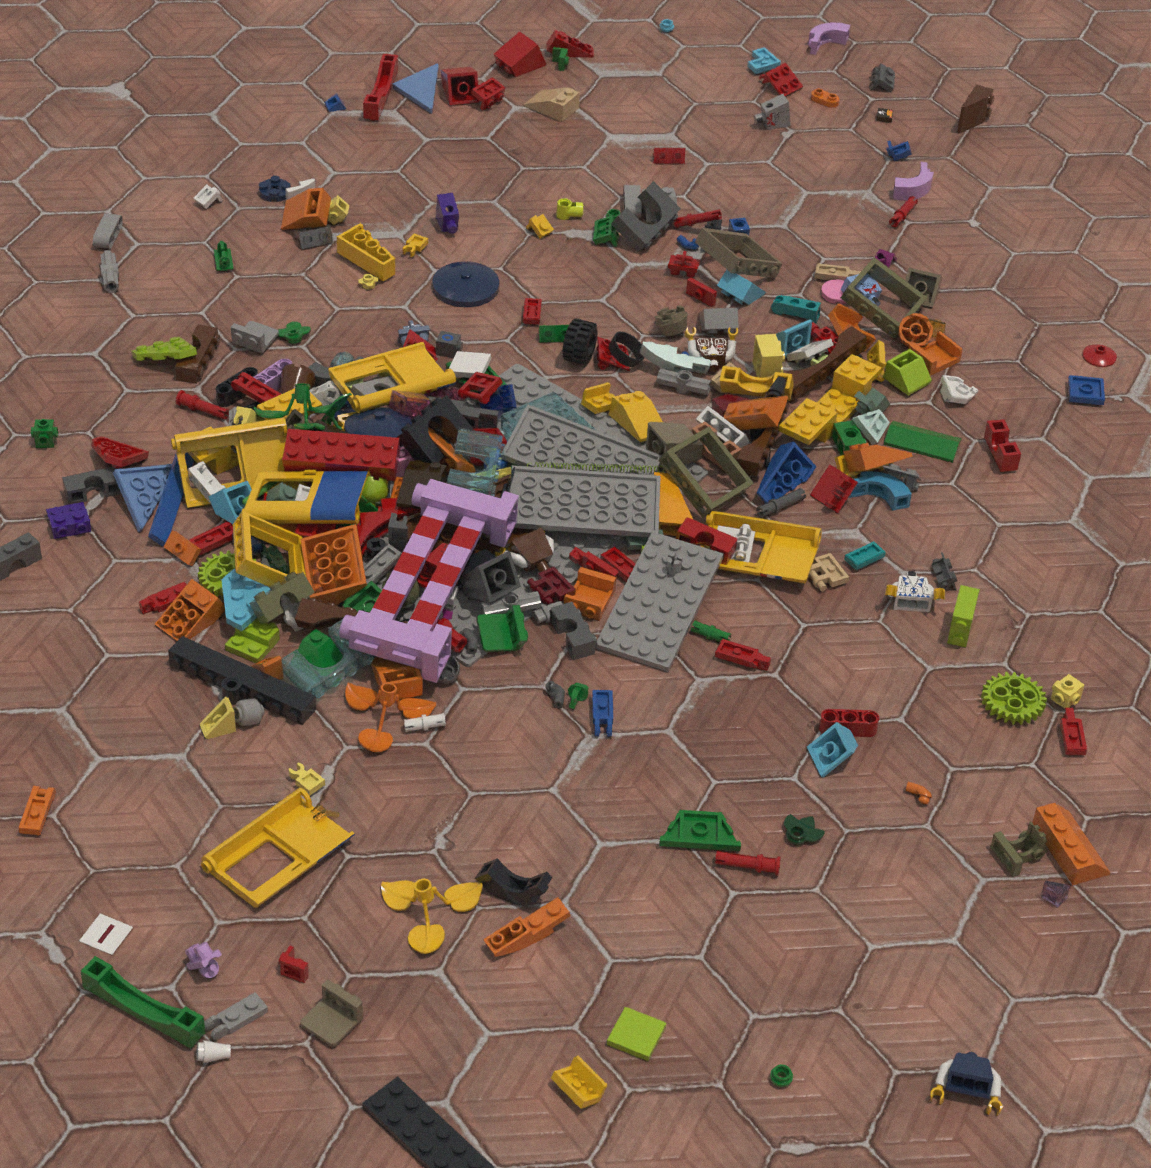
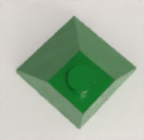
[290,629,346,685]

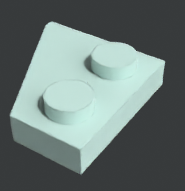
[852,409,890,445]

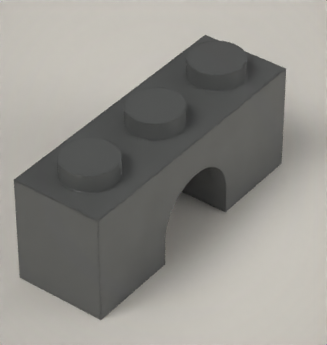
[62,467,121,505]
[0,532,42,581]
[550,602,597,660]

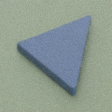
[393,64,439,113]
[113,464,172,532]

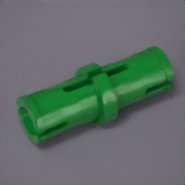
[691,620,732,642]

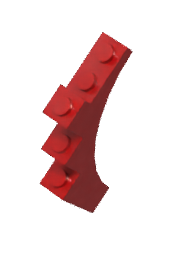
[338,498,421,557]

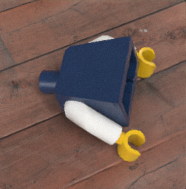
[930,1052,1003,1116]

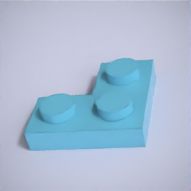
[748,47,781,74]

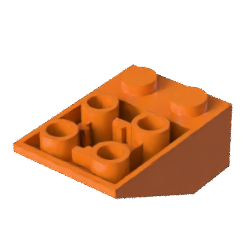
[281,188,331,230]
[155,579,225,641]
[369,657,423,700]

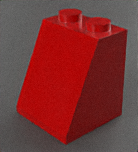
[493,31,547,77]
[441,67,480,105]

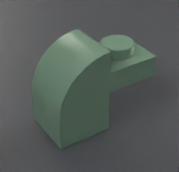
[854,388,890,415]

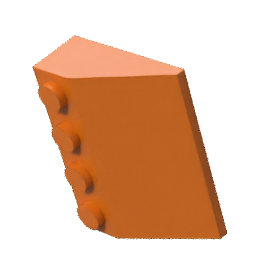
[301,524,367,605]

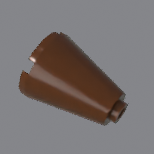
[281,364,316,394]

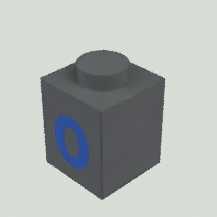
[436,331,463,358]

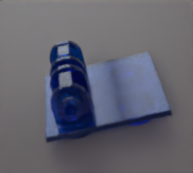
[478,384,517,417]

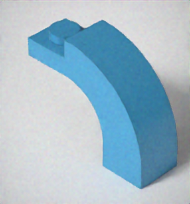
[848,471,912,511]

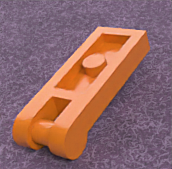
[18,786,56,835]

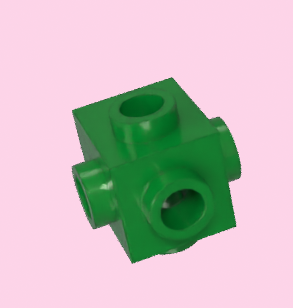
[31,419,58,448]

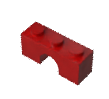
[984,419,1021,472]
[676,517,738,565]

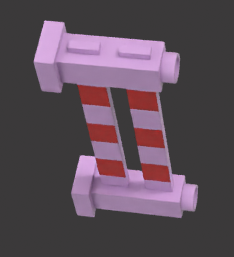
[339,479,519,683]

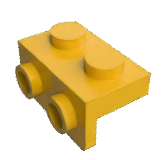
[551,1056,607,1109]

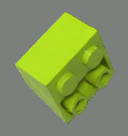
[883,349,932,396]

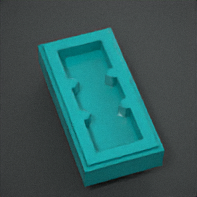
[844,541,886,570]

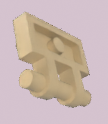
[808,553,849,592]

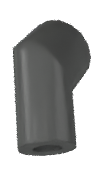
[545,681,565,708]

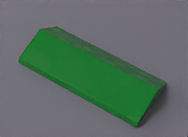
[884,421,962,463]

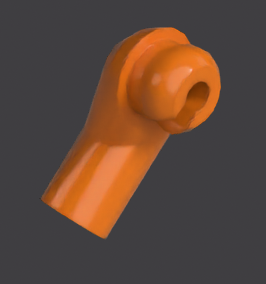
[905,781,932,805]

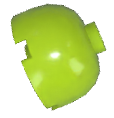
[362,476,388,506]

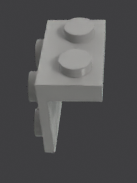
[231,321,279,353]

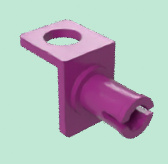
[875,249,897,268]

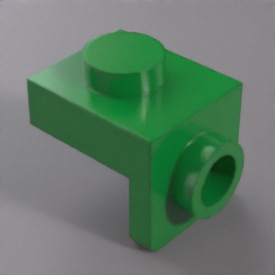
[552,47,569,71]

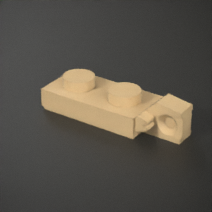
[815,264,861,281]

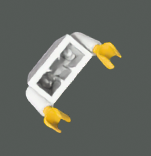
[885,571,945,612]

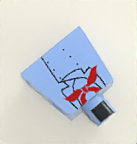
[840,274,882,306]

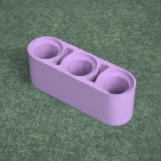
[254,359,293,390]

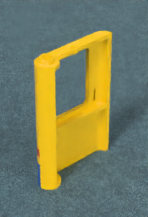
[328,342,456,413]

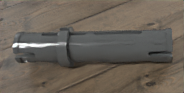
[756,488,806,518]

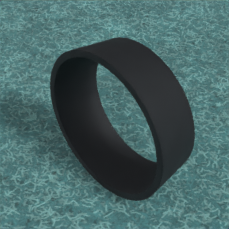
[609,331,645,367]

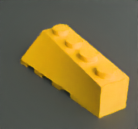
[336,223,395,281]

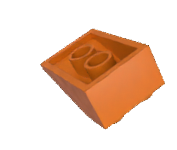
[843,442,913,472]

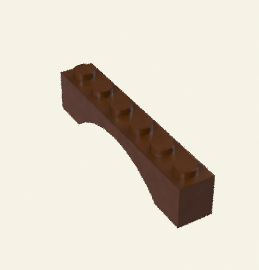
[786,326,866,403]
[737,392,789,477]
[295,598,408,631]

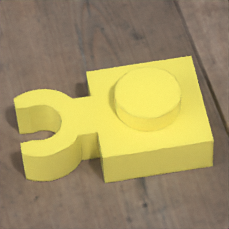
[289,762,325,796]

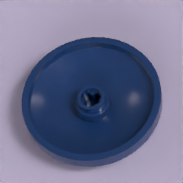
[432,261,499,307]
[344,407,415,443]

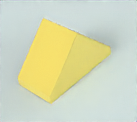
[200,697,236,739]

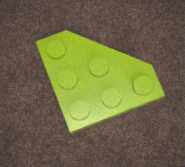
[132,337,197,361]

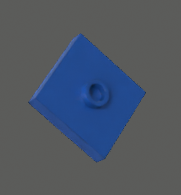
[1068,375,1105,405]

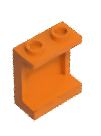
[828,304,876,352]
[908,331,963,376]
[564,567,616,621]

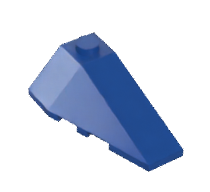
[756,442,816,504]

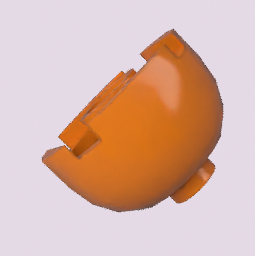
[898,313,933,347]

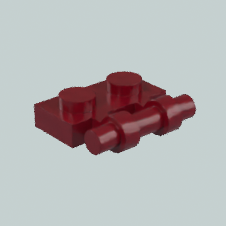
[527,567,576,605]

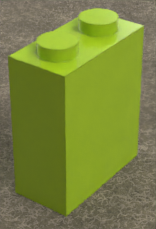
[947,585,980,648]

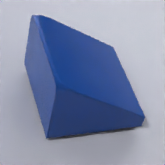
[324,94,346,112]

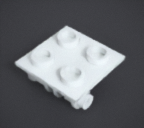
[717,524,755,562]

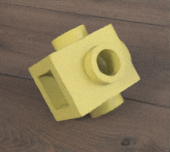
[327,195,350,225]
[1051,674,1084,709]

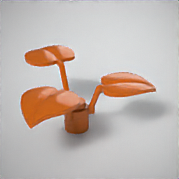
[345,682,437,752]

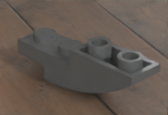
[428,397,499,429]

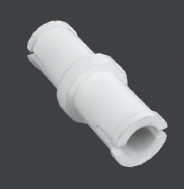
[404,713,446,732]

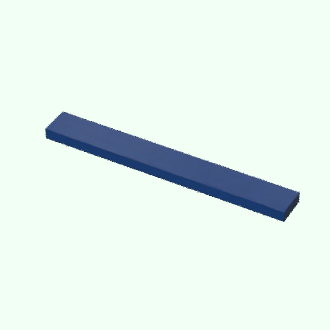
[148,453,194,547]

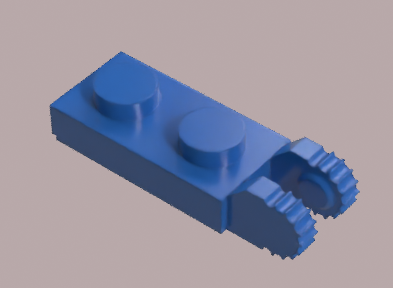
[592,690,613,737]

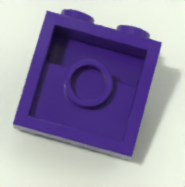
[46,502,91,539]

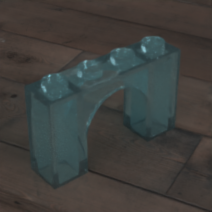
[447,428,505,496]
[282,619,374,698]

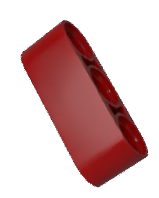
[819,709,879,737]

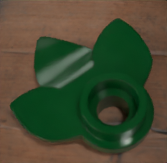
[784,814,825,845]

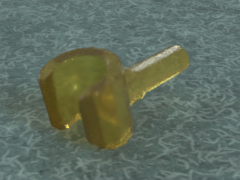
[310,804,340,821]

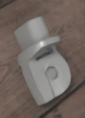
[532,601,562,623]

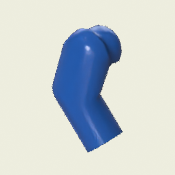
[677,235,699,250]

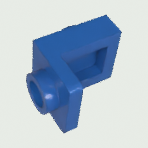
[886,140,912,161]

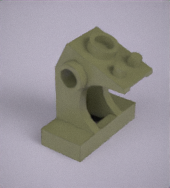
[990,822,1047,877]

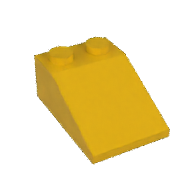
[609,391,663,442]

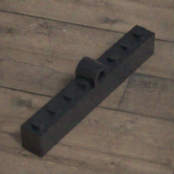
[168,636,316,725]

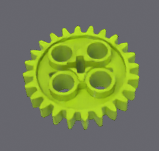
[198,550,256,600]
[981,672,1047,725]

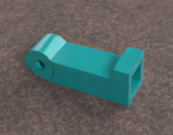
[771,295,821,324]

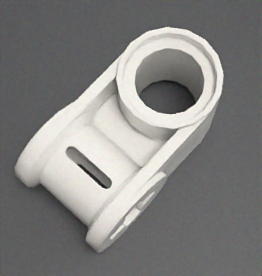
[310,381,340,406]

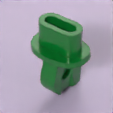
[568,683,589,709]

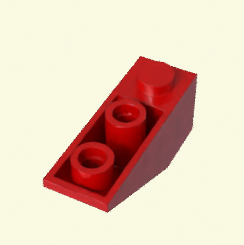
[546,30,594,58]

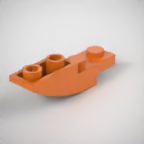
[483,897,571,957]

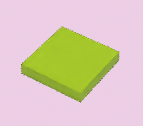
[607,1007,667,1061]

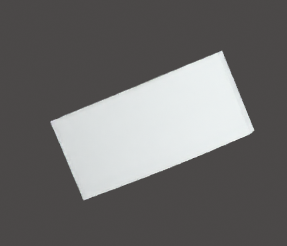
[286,179,315,200]

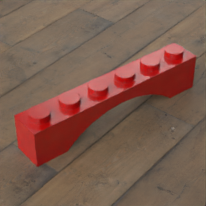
[363,53,398,120]

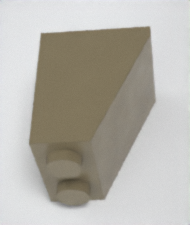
[646,422,703,471]

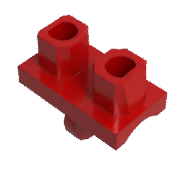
[668,250,700,278]

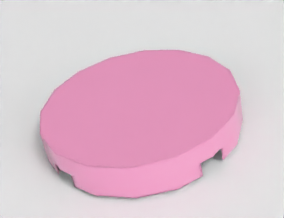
[821,280,846,304]

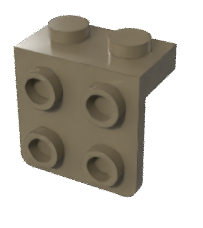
[301,979,363,1047]

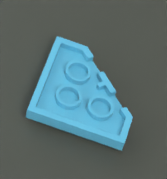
[222,569,270,631]

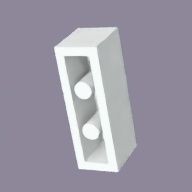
[696,406,750,449]

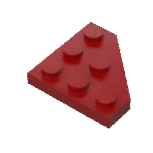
[91,436,149,469]

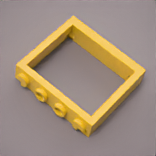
[233,511,306,586]

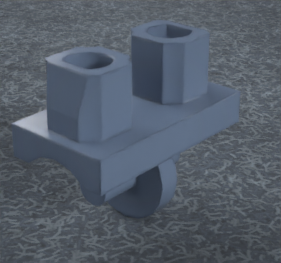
[397,320,430,346]

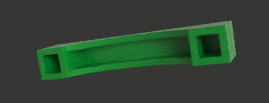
[80,956,205,1049]

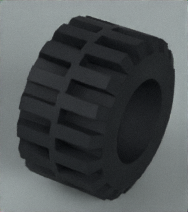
[562,318,598,365]

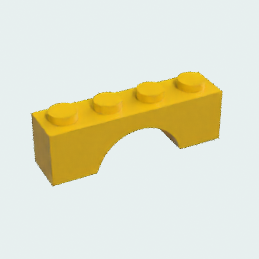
[719,366,794,400]

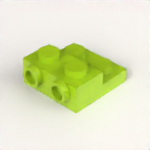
[225,618,280,663]

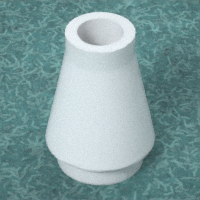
[196,1040,231,1063]

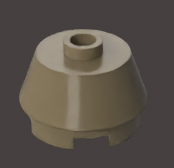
[655,305,687,336]

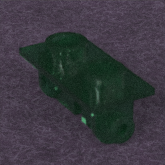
[260,544,290,574]

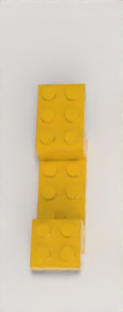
[778,354,882,445]
[188,388,323,475]

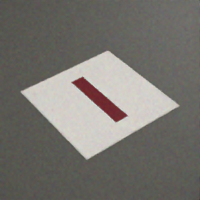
[79,914,133,955]

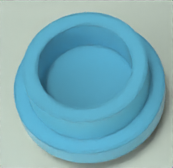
[660,19,674,32]

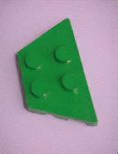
[659,810,741,851]

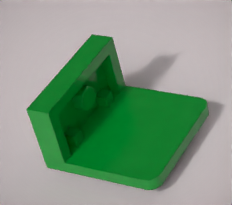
[476,605,528,652]

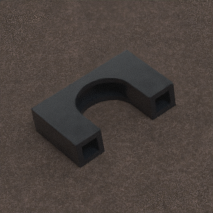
[397,395,473,463]

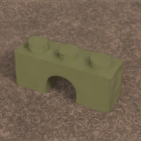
[249,572,315,623]

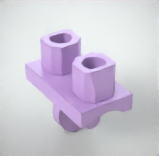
[185,942,222,978]

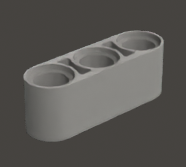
[623,185,641,218]
[93,213,123,249]

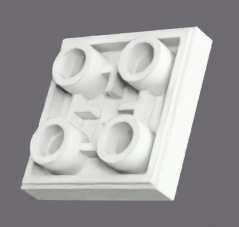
[449,351,491,378]

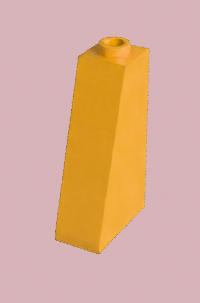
[653,472,693,536]

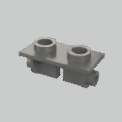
[931,552,957,590]

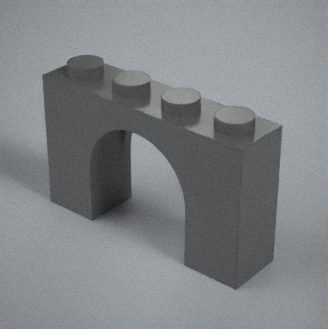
[611,181,681,252]

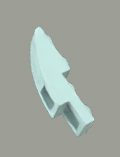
[640,342,710,374]

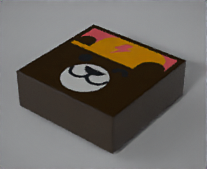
[876,108,893,123]

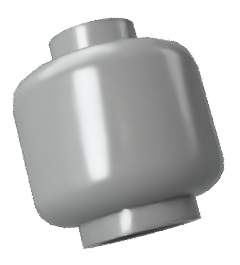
[233,698,264,726]

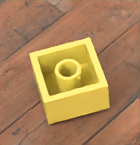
[752,334,785,378]

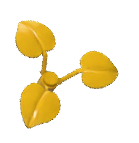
[381,879,483,954]

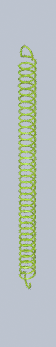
[527,462,665,473]

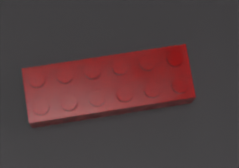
[282,429,400,481]

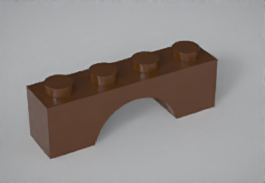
[175,324,220,384]

